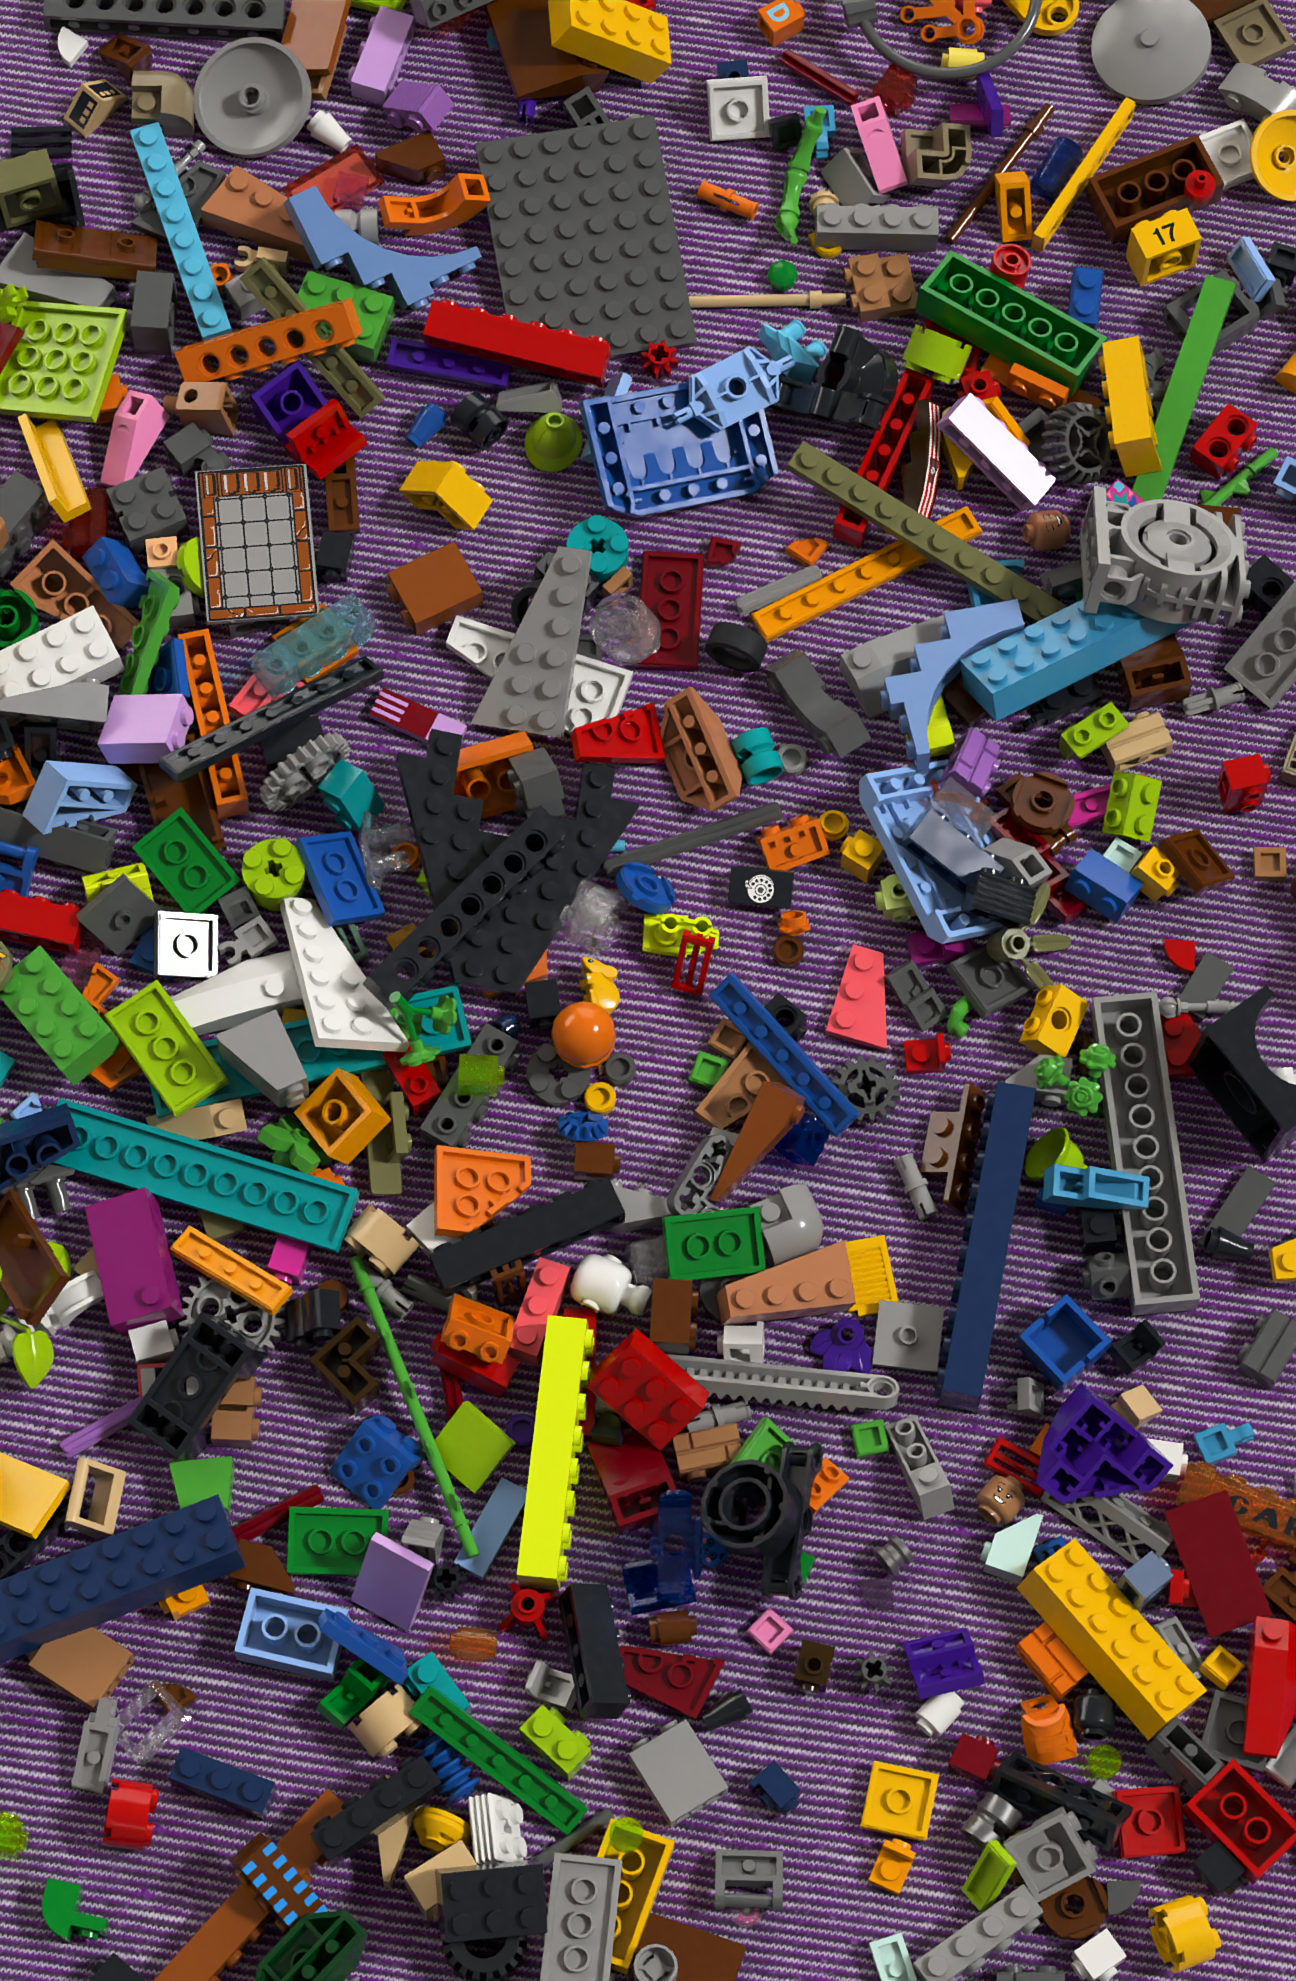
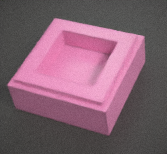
[746,1607,793,1656]

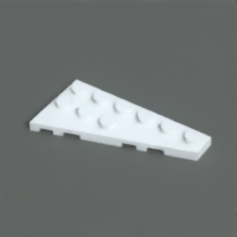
[446,615,633,735]
[280,897,410,1052]

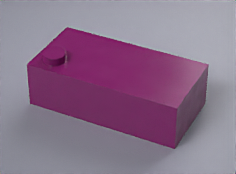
[85,1187,184,1337]

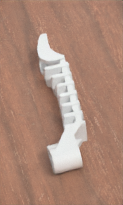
[0,1270,104,1364]

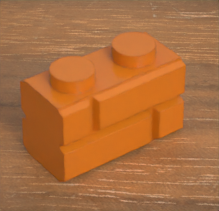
[1014,1622,1090,1702]

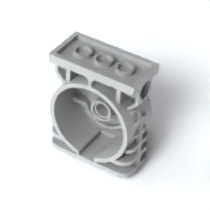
[1080,486,1251,628]

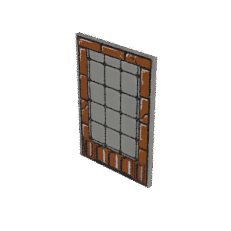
[195,464,320,625]

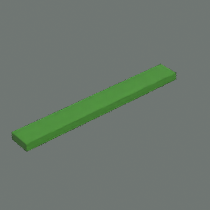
[1132,275,1236,501]

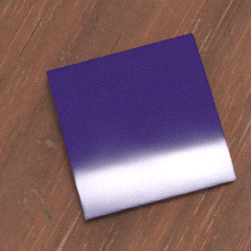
[902,1628,985,1699]

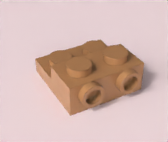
[843,253,918,323]

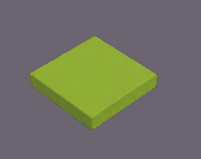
[435,1400,516,1494]

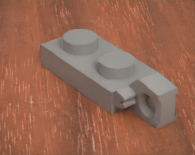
[71,1697,120,1794]

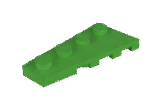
[117,569,181,695]

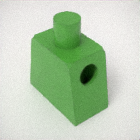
[169,1456,235,1515]

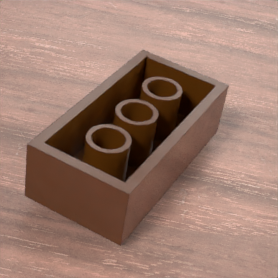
[1086,134,1224,245]

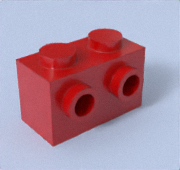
[1216,753,1271,813]

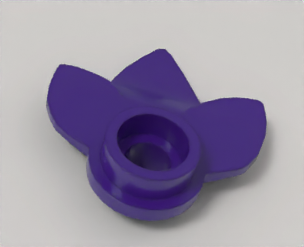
[809,1318,873,1374]

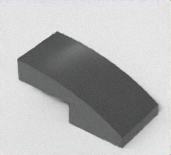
[884,960,949,1032]

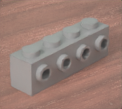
[814,203,939,252]
[913,1884,1044,1981]

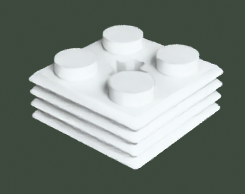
[468,1793,527,1865]

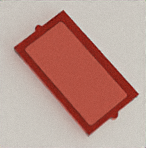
[283,144,385,213]

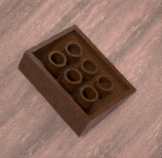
[483,0,609,100]

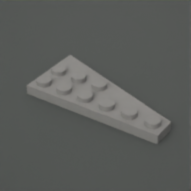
[470,546,592,738]

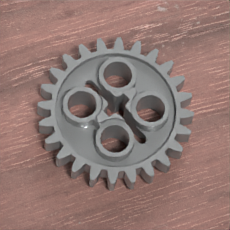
[259,732,351,812]
[179,1276,285,1361]

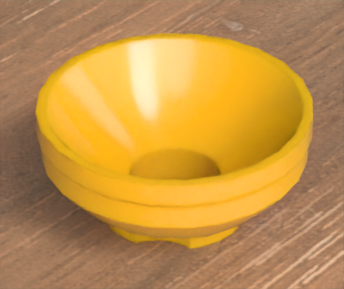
[413,1807,472,1854]

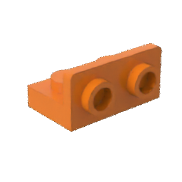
[755,814,830,871]

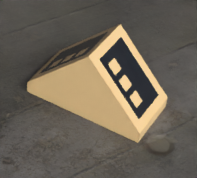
[63,79,127,139]

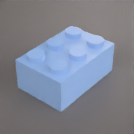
[234,1587,350,1682]

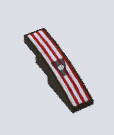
[901,398,943,519]

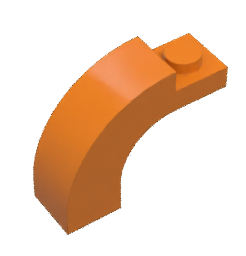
[378,173,491,236]

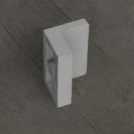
[821,148,891,206]

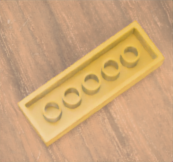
[1016,1538,1207,1741]

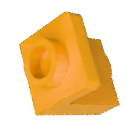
[158,1584,211,1620]
[868,1838,916,1895]

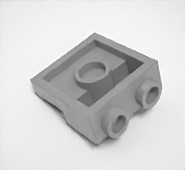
[1003,1806,1099,1903]

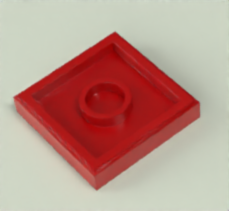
[1112,1785,1187,1859]

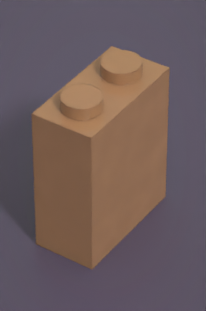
[28,1627,135,1713]

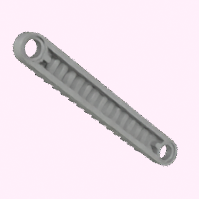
[666,1354,900,1412]

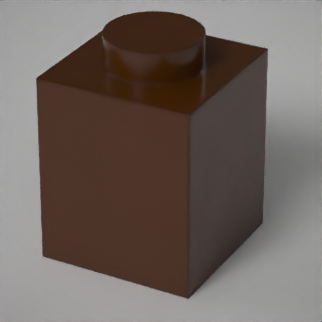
[574,1141,621,1182]

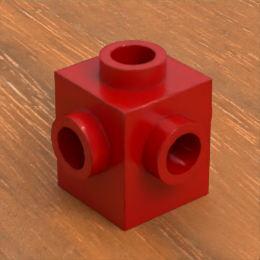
[955,370,1002,401]

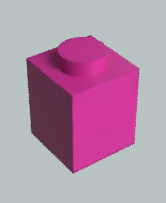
[267,1235,312,1286]

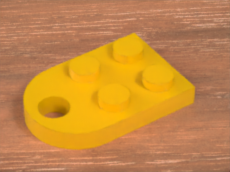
[1002,0,1079,36]

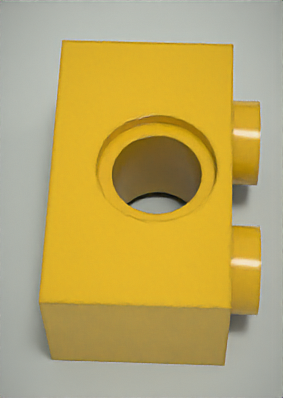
[1019,984,1090,1057]

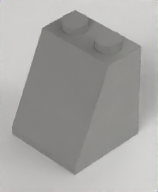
[216,1009,309,1108]

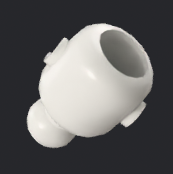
[570,1254,653,1316]

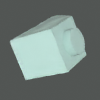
[980,1514,1043,1584]

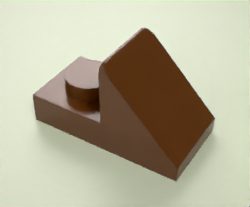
[98,33,152,85]

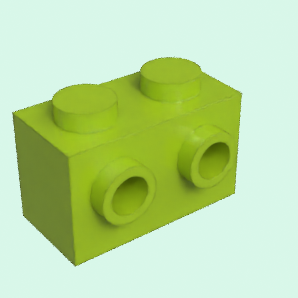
[519,1704,591,1782]

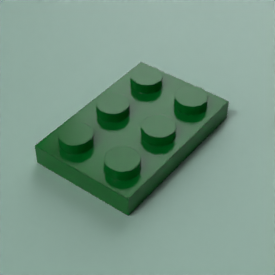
[132,807,242,914]
[662,1206,766,1280]
[287,1506,389,1577]

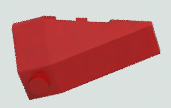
[1243,1616,1296,1759]

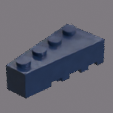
[0,1103,81,1194]

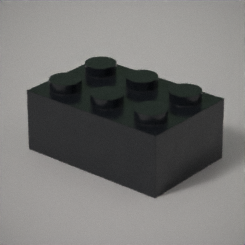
[435,1859,548,1943]

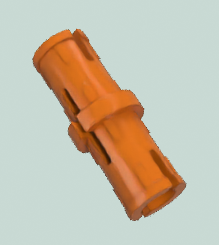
[697,180,759,221]

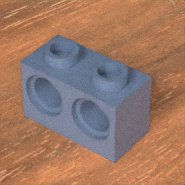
[1116,1550,1174,1612]

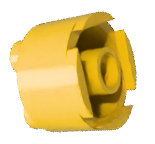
[1148,1895,1221,1973]

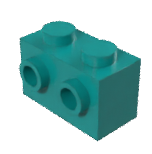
[317,759,385,834]
[403,1651,472,1714]

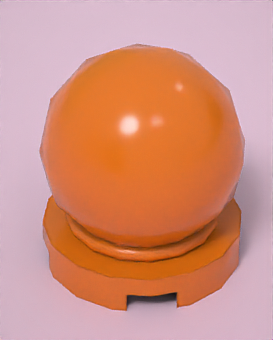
[551,1001,616,1069]

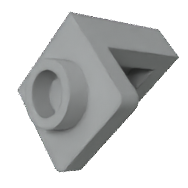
[525,1660,577,1712]

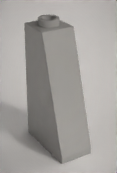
[0,232,118,308]

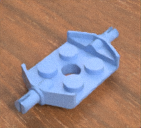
[672,346,795,433]

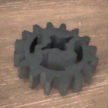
[832,1055,901,1125]

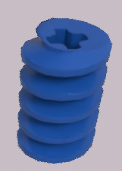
[414,1733,480,1806]

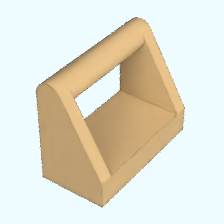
[65,1457,126,1538]

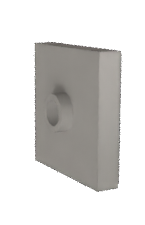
[872,1300,944,1374]

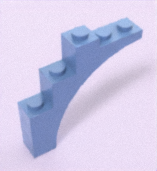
[283,185,482,312]
[879,599,1025,771]

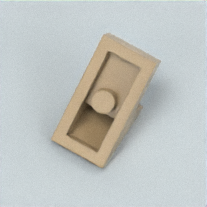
[1111,1385,1163,1429]

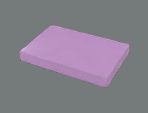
[351,1532,434,1632]

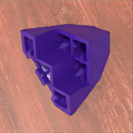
[1036,1382,1174,1503]

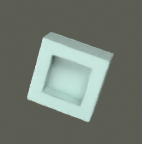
[1103,836,1143,873]

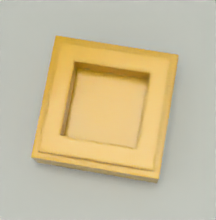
[1198,1644,1245,1691]

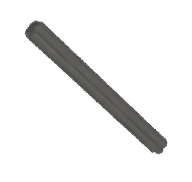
[603,802,782,877]

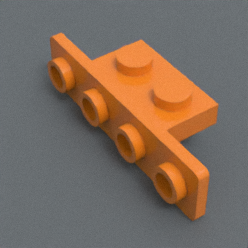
[980,354,1101,411]

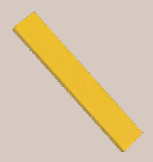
[1031,97,1136,252]

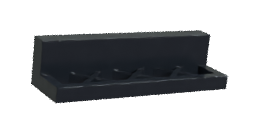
[991,1752,1133,1852]

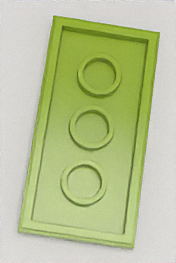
[104,980,230,1119]

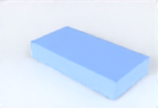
[1226,237,1276,302]

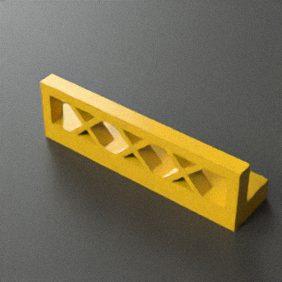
[17,413,92,523]

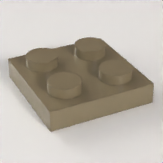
[1212,0,1295,66]

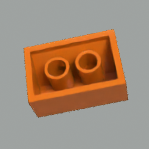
[453,731,534,819]

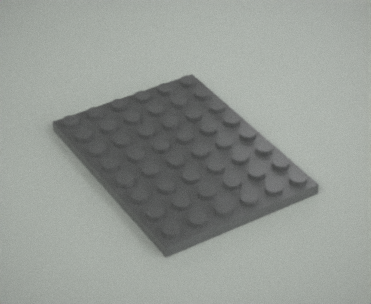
[475,115,697,375]

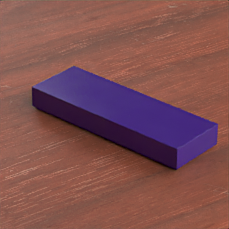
[976,71,1004,138]

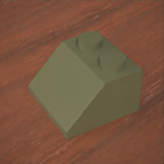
[0,148,65,229]

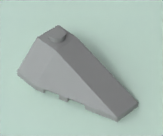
[839,615,944,720]
[0,678,109,733]

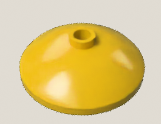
[1249,110,1296,201]

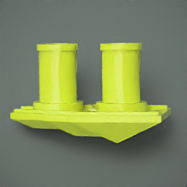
[642,913,719,958]

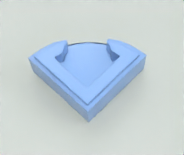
[10,1092,42,1120]

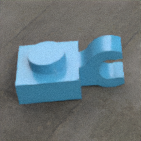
[803,105,836,160]
[1194,1423,1255,1467]

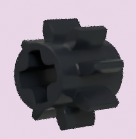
[427,1560,468,1604]

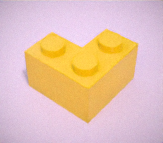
[399,460,493,530]

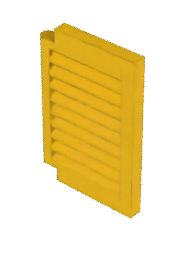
[846,1235,899,1318]

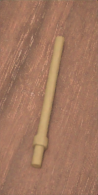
[688,290,846,309]

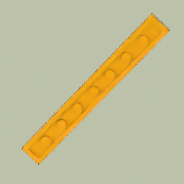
[751,506,982,643]

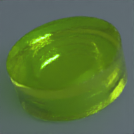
[1087,1745,1122,1780]
[609,1817,643,1853]

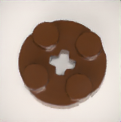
[1010,771,1075,835]
[1039,1876,1108,1940]

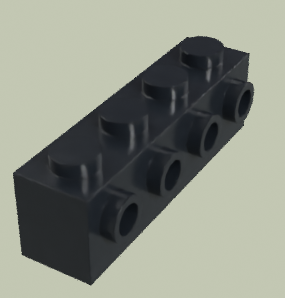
[558,1583,631,1719]
[310,1755,443,1868]

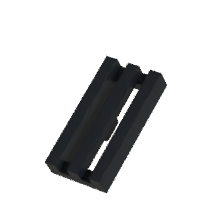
[11,126,72,158]

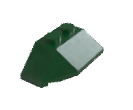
[255,1910,368,1981]

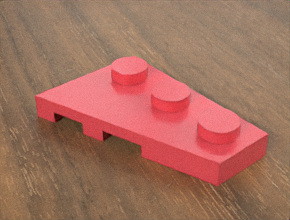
[825,944,887,1052]

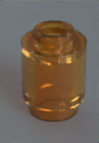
[449,1626,498,1662]

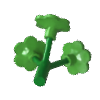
[388,991,457,1067]

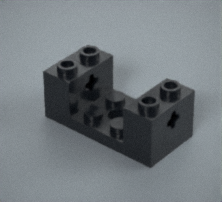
[127,1312,268,1460]

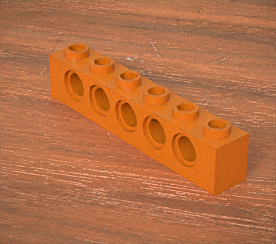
[175,297,363,382]
[178,629,249,819]

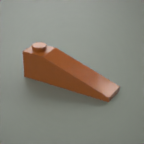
[710,1081,806,1202]

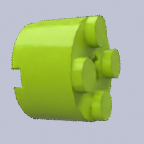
[902,324,973,385]
[242,838,307,911]

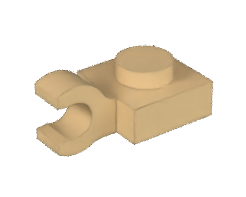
[234,246,290,276]

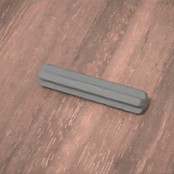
[735,564,822,615]

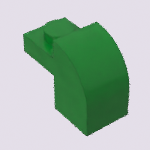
[316,1658,390,1731]
[42,1878,110,1944]

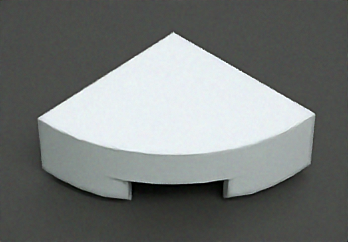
[58,26,88,68]

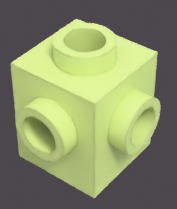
[875,874,917,922]

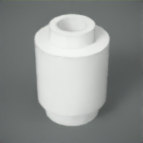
[915,1691,964,1737]

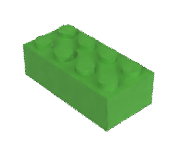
[0,945,124,1086]

